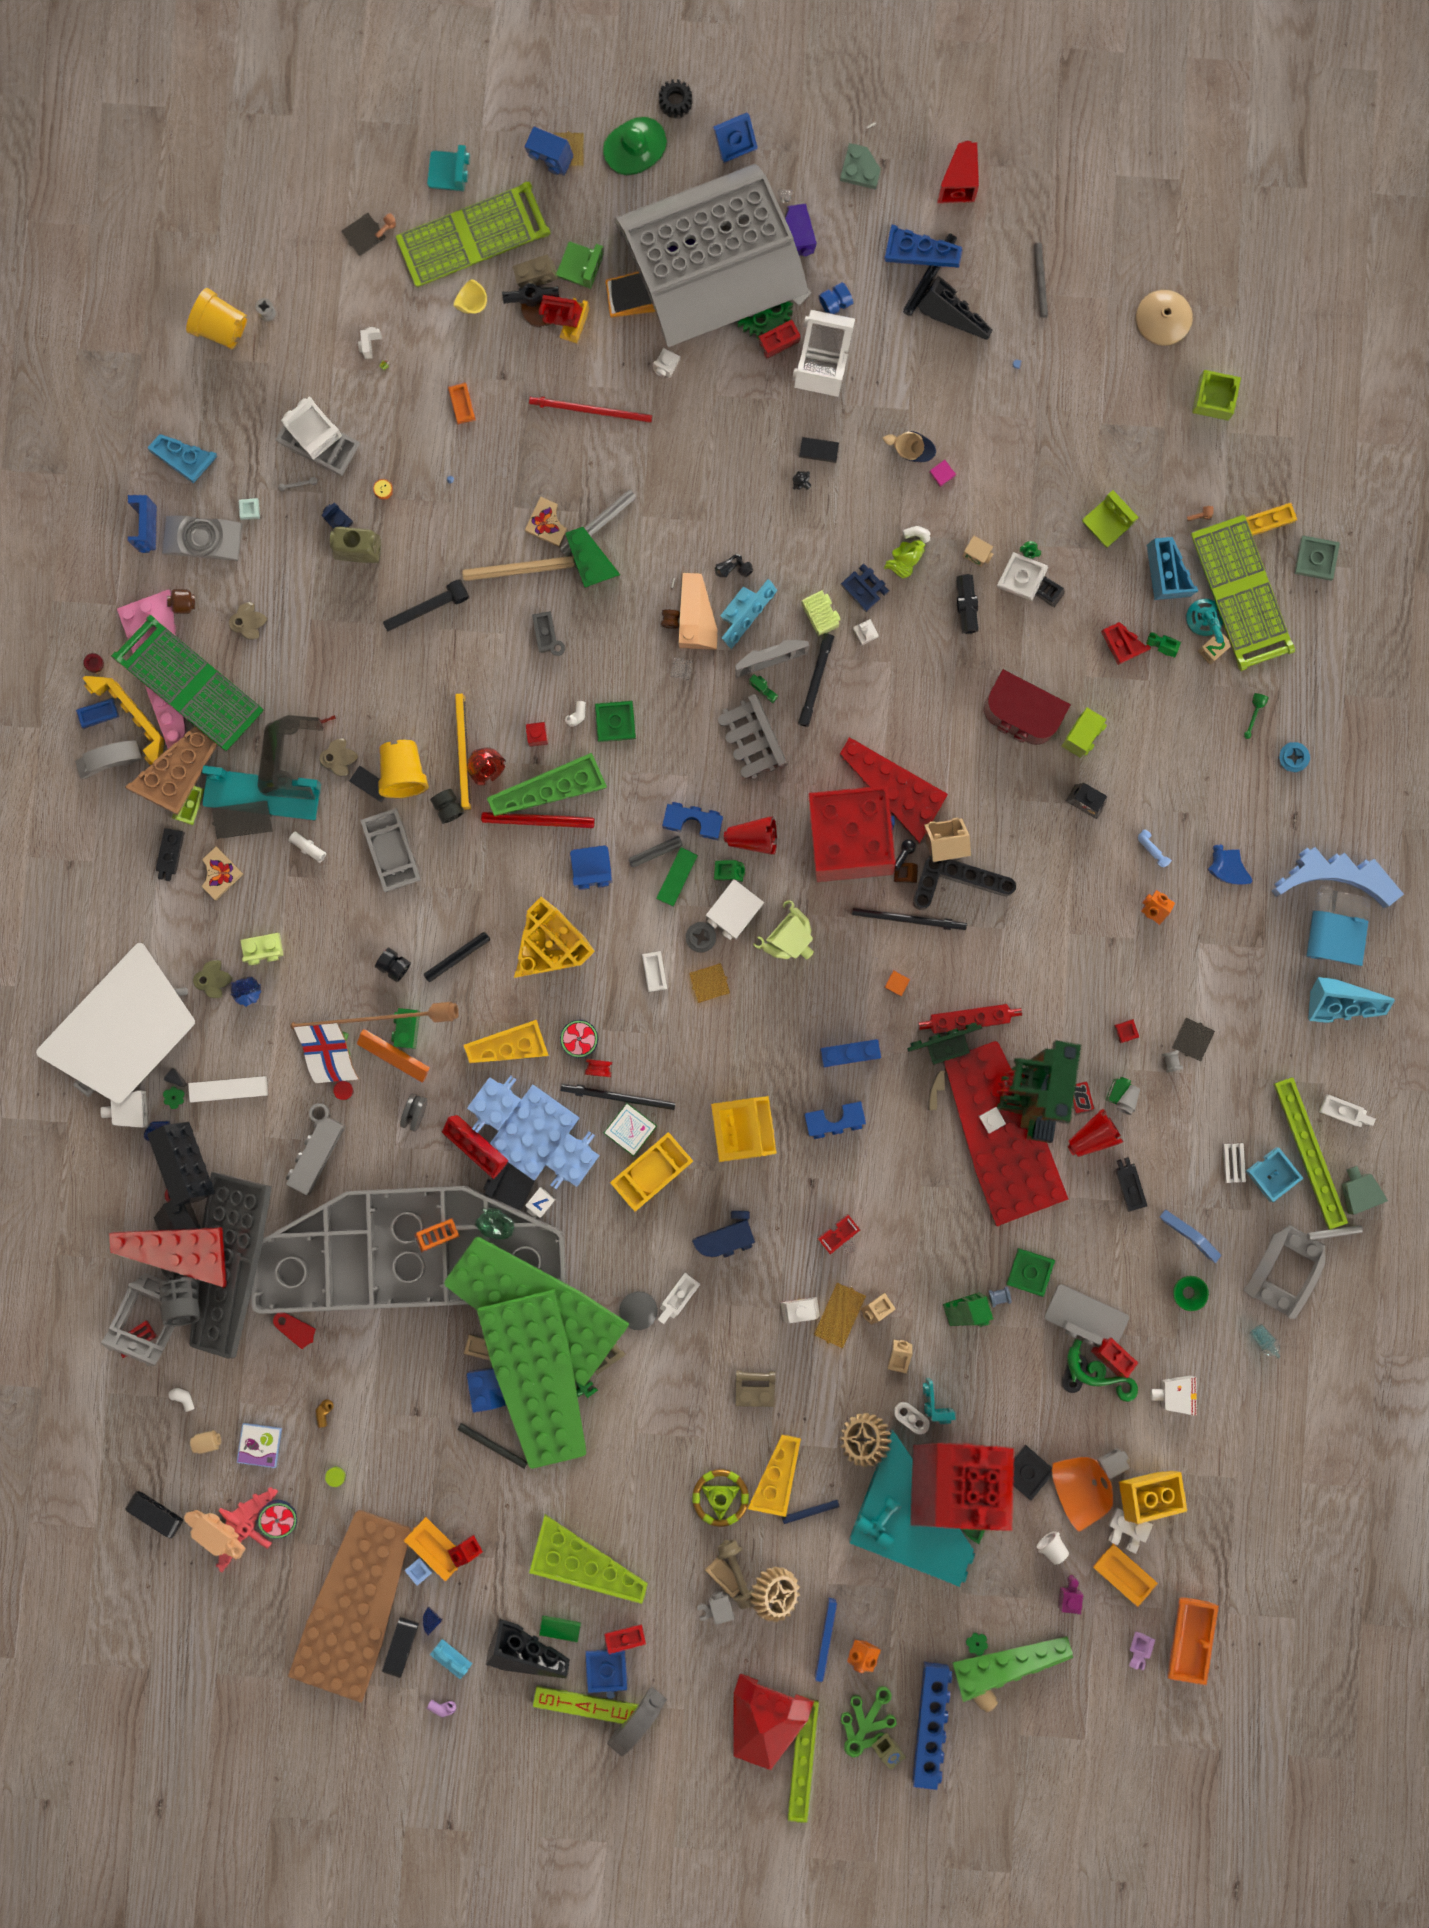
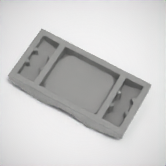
[276,408,360,476]
[162,516,242,561]
[735,640,809,678]
[360,808,421,892]

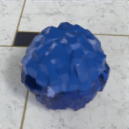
[230,976,261,1007]

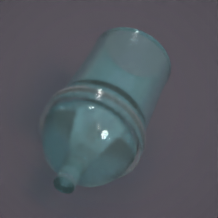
[1250,1324,1281,1358]

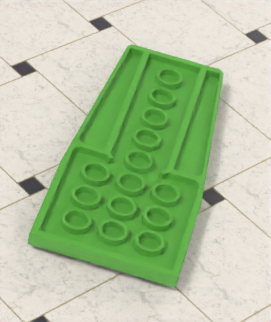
[444,1237,629,1386]
[477,1290,586,1469]

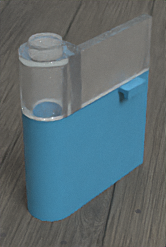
[1306,885,1372,966]

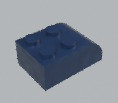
[692,1219,755,1258]

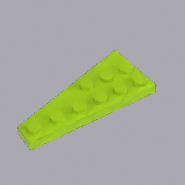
[529,1514,648,1604]

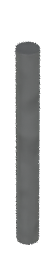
[1034,242,1048,318]

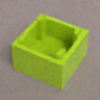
[1192,370,1241,421]
[1061,707,1107,758]

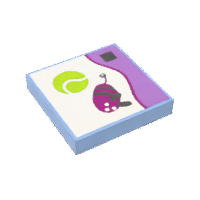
[237,1423,282,1468]

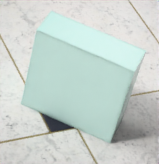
[239,498,260,520]

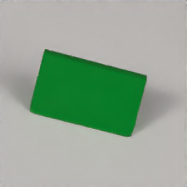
[539,1615,581,1643]

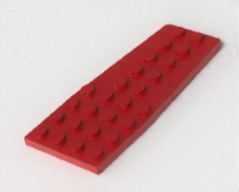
[944,1041,1069,1227]

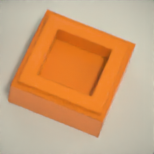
[884,970,910,996]

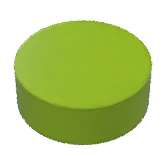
[325,1466,346,1487]

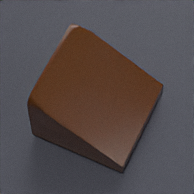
[894,863,918,883]

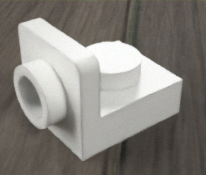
[653,348,680,378]

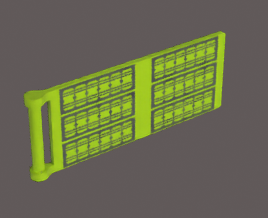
[396,181,551,287]
[1191,515,1295,671]

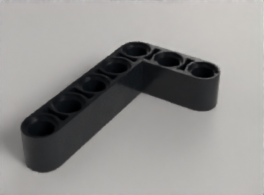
[913,856,1016,910]

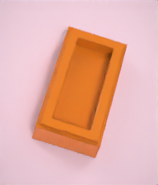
[448,383,476,425]

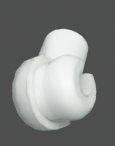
[565,701,586,727]
[168,1388,195,1412]

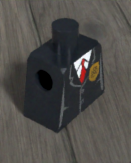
[1066,783,1107,819]

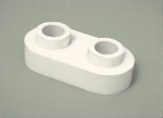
[894,1402,930,1434]

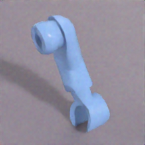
[1138,829,1172,867]

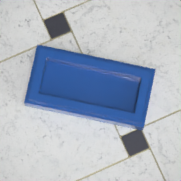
[76,698,120,729]

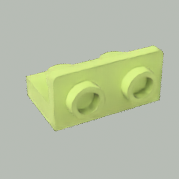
[241,933,284,965]

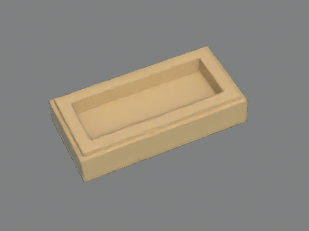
[705,1557,747,1598]

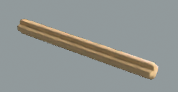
[462,556,575,581]

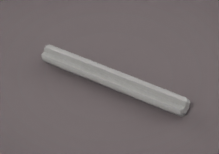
[560,490,636,557]

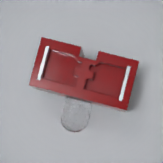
[817,1214,860,1254]

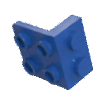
[570,845,613,890]

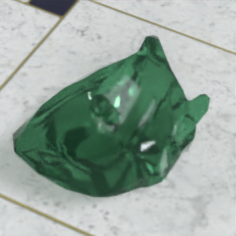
[475,1208,514,1240]

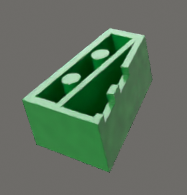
[943,1292,994,1327]

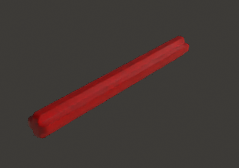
[481,812,595,828]

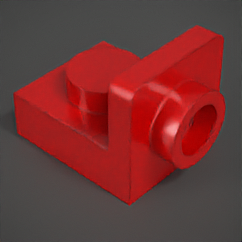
[448,1535,483,1568]

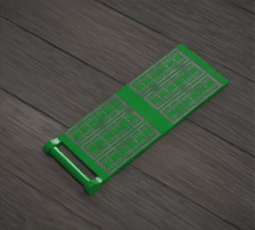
[111,615,264,751]

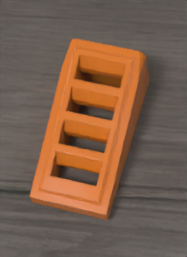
[414,1218,459,1252]

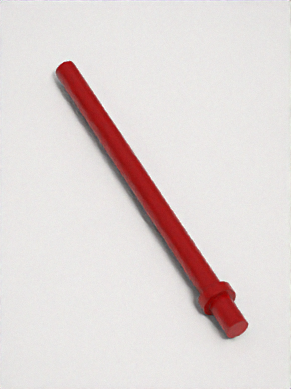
[529,396,653,423]

